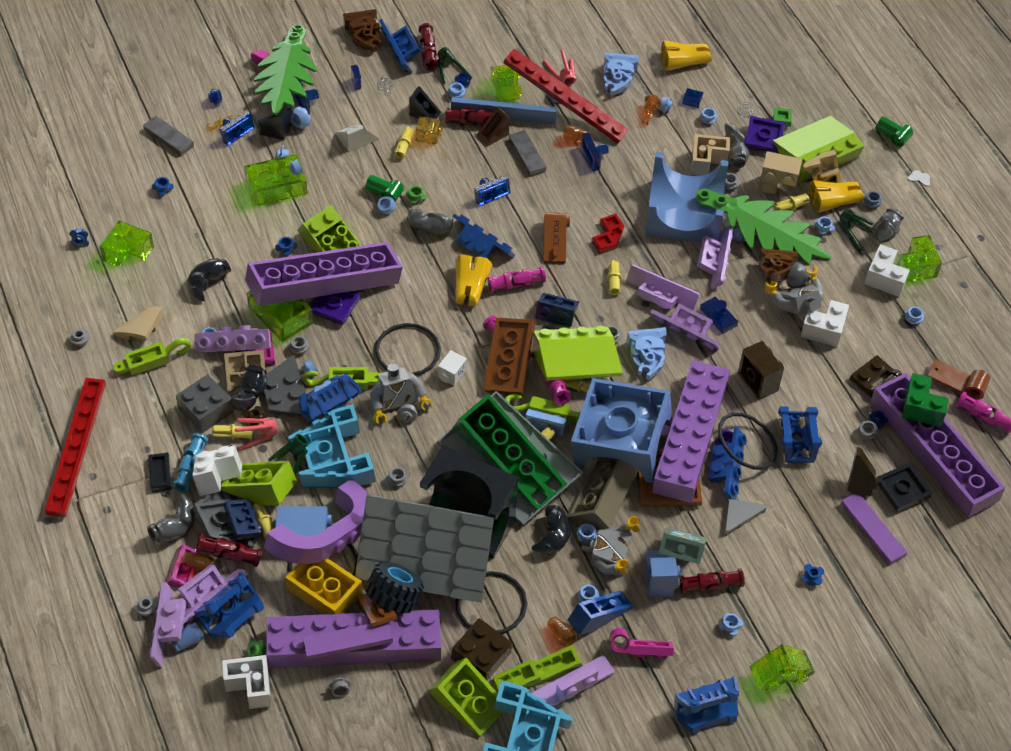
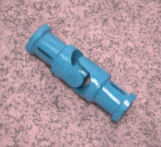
[172,433,208,493]

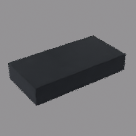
[148,452,172,492]

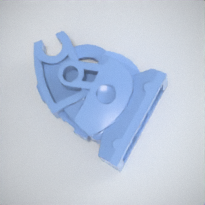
[603,52,639,96]
[626,327,667,380]

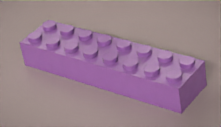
[245,242,403,306]
[652,360,730,504]
[871,373,1005,518]
[267,610,441,668]

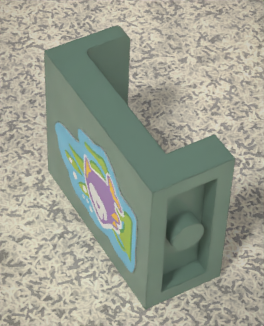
[659,527,707,564]

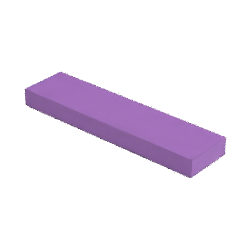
[841,493,907,565]
[303,622,393,660]

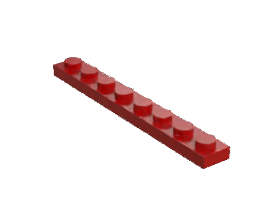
[503,49,629,144]
[45,377,106,517]

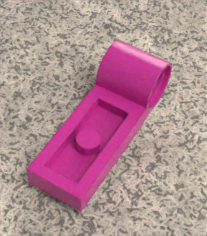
[609,628,674,658]

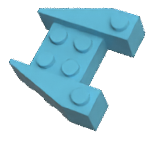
[288,404,376,487]
[483,680,573,751]

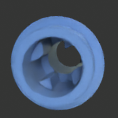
[171,622,204,652]

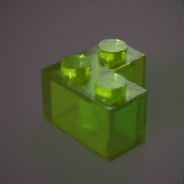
[490,65,522,102]
[99,221,154,267]
[897,235,942,282]
[749,644,815,692]

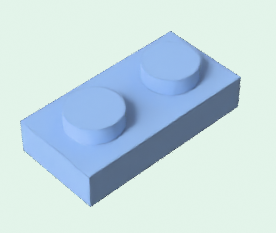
[526,409,566,437]

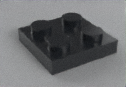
[876,463,932,512]

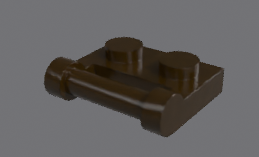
[850,355,902,398]

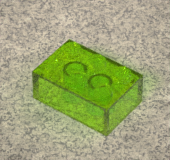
[244,154,308,206]
[247,291,313,343]

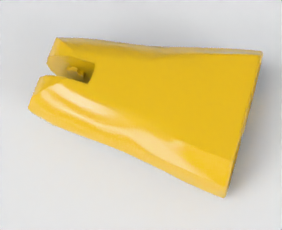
[661,40,712,71]
[809,180,864,213]
[455,255,492,307]

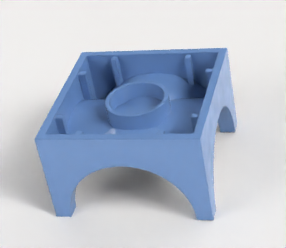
[645,152,728,243]
[571,378,673,483]

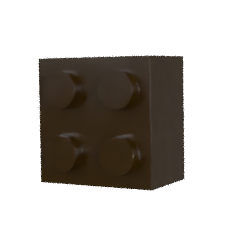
[738,340,784,400]
[451,618,513,681]

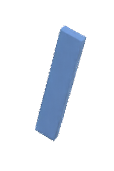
[451,97,557,124]

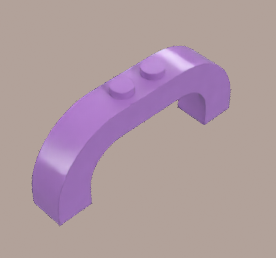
[264,479,367,564]

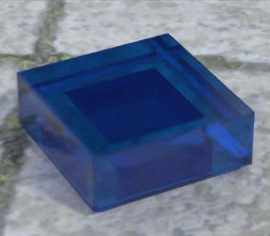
[351,65,362,90]
[682,88,704,108]

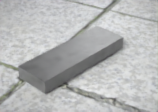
[143,116,194,156]
[509,130,546,176]

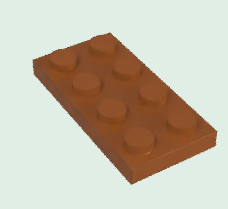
[483,317,535,395]

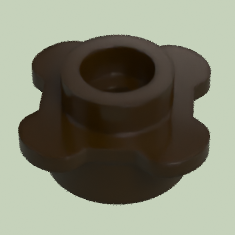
[244,406,268,426]

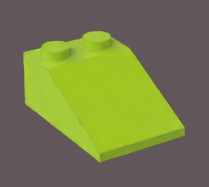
[220,461,297,506]
[428,658,503,737]

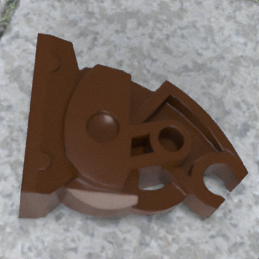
[343,9,382,52]
[758,248,798,281]

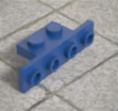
[379,19,421,74]
[452,214,515,258]
[708,427,747,500]

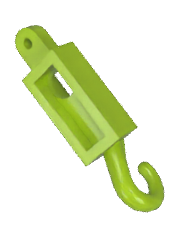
[113,338,191,376]
[301,367,381,390]
[505,393,580,426]

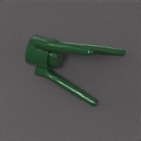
[437,47,472,84]
[839,209,873,251]
[268,434,309,474]

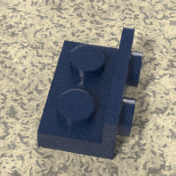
[535,293,579,327]
[223,499,261,544]

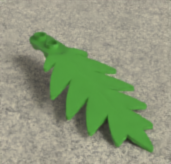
[254,25,317,115]
[695,189,831,265]

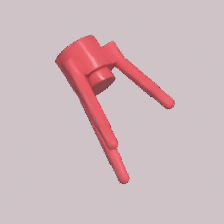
[543,49,576,86]
[234,418,277,451]

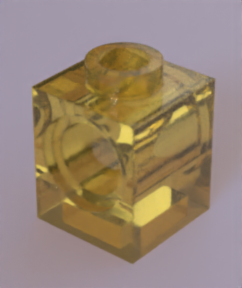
[416,117,443,145]

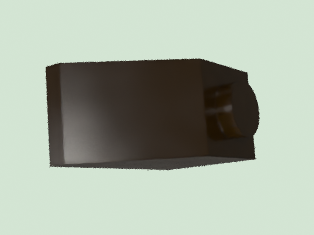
[847,447,879,496]

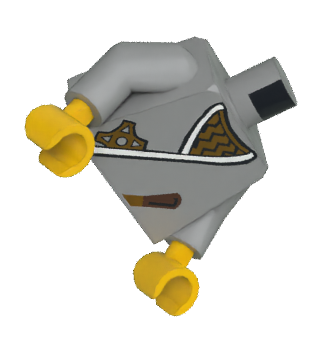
[764,266,824,315]
[370,364,433,424]
[581,516,641,576]

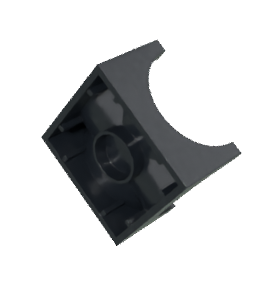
[420,445,518,559]

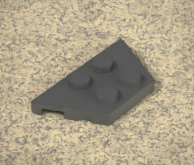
[263,356,306,417]
[192,490,254,549]

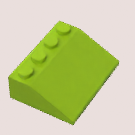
[772,116,864,183]
[532,326,622,381]

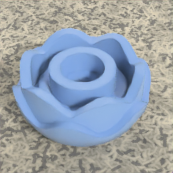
[291,107,311,129]

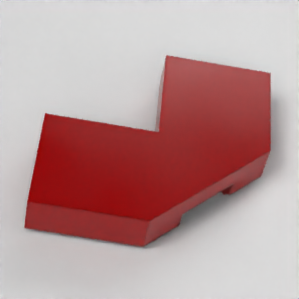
[592,213,625,254]

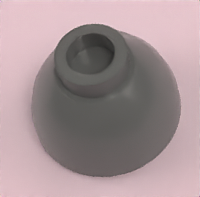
[786,262,811,288]

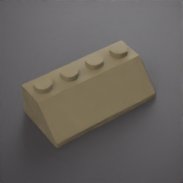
[567,457,638,530]

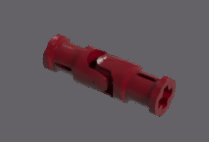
[418,23,438,70]
[446,107,493,126]
[196,534,262,567]
[679,568,745,594]

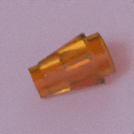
[563,124,590,142]
[181,551,214,572]
[547,616,577,647]

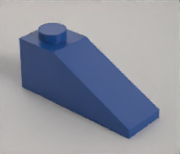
[567,591,633,635]

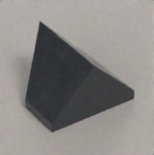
[409,86,441,124]
[258,108,292,140]

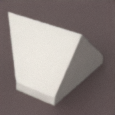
[336,125,379,152]

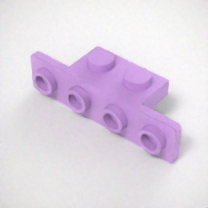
[697,225,733,290]
[626,264,700,310]
[650,304,720,350]
[195,325,271,353]
[178,564,248,625]
[149,582,186,667]
[532,655,614,707]

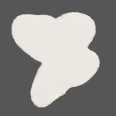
[908,170,930,186]

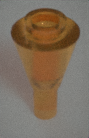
[642,94,661,125]

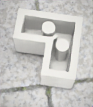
[864,244,910,297]
[801,300,849,347]
[193,445,242,496]
[222,655,271,709]

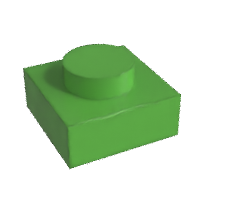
[773,108,792,127]

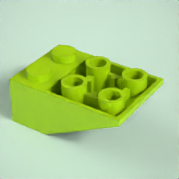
[297,205,362,253]

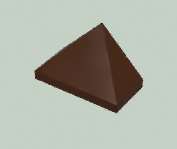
[477,107,510,146]

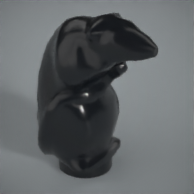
[187,258,231,302]
[231,364,267,411]
[532,505,571,555]

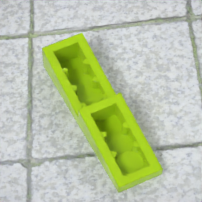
[493,645,582,690]

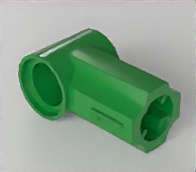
[875,116,913,147]
[365,175,404,202]

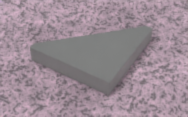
[725,499,767,535]

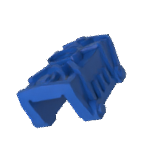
[299,374,362,422]
[778,406,822,463]
[194,572,264,638]
[674,676,739,734]

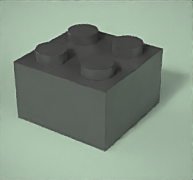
[176,374,234,433]

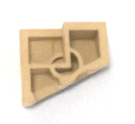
[804,150,841,183]
[113,306,163,341]
[224,350,265,391]

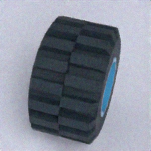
[365,562,424,613]

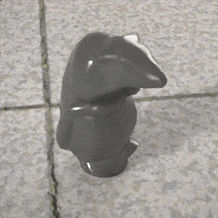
[724,123,749,169]
[872,208,904,240]
[408,209,453,236]
[147,494,195,543]

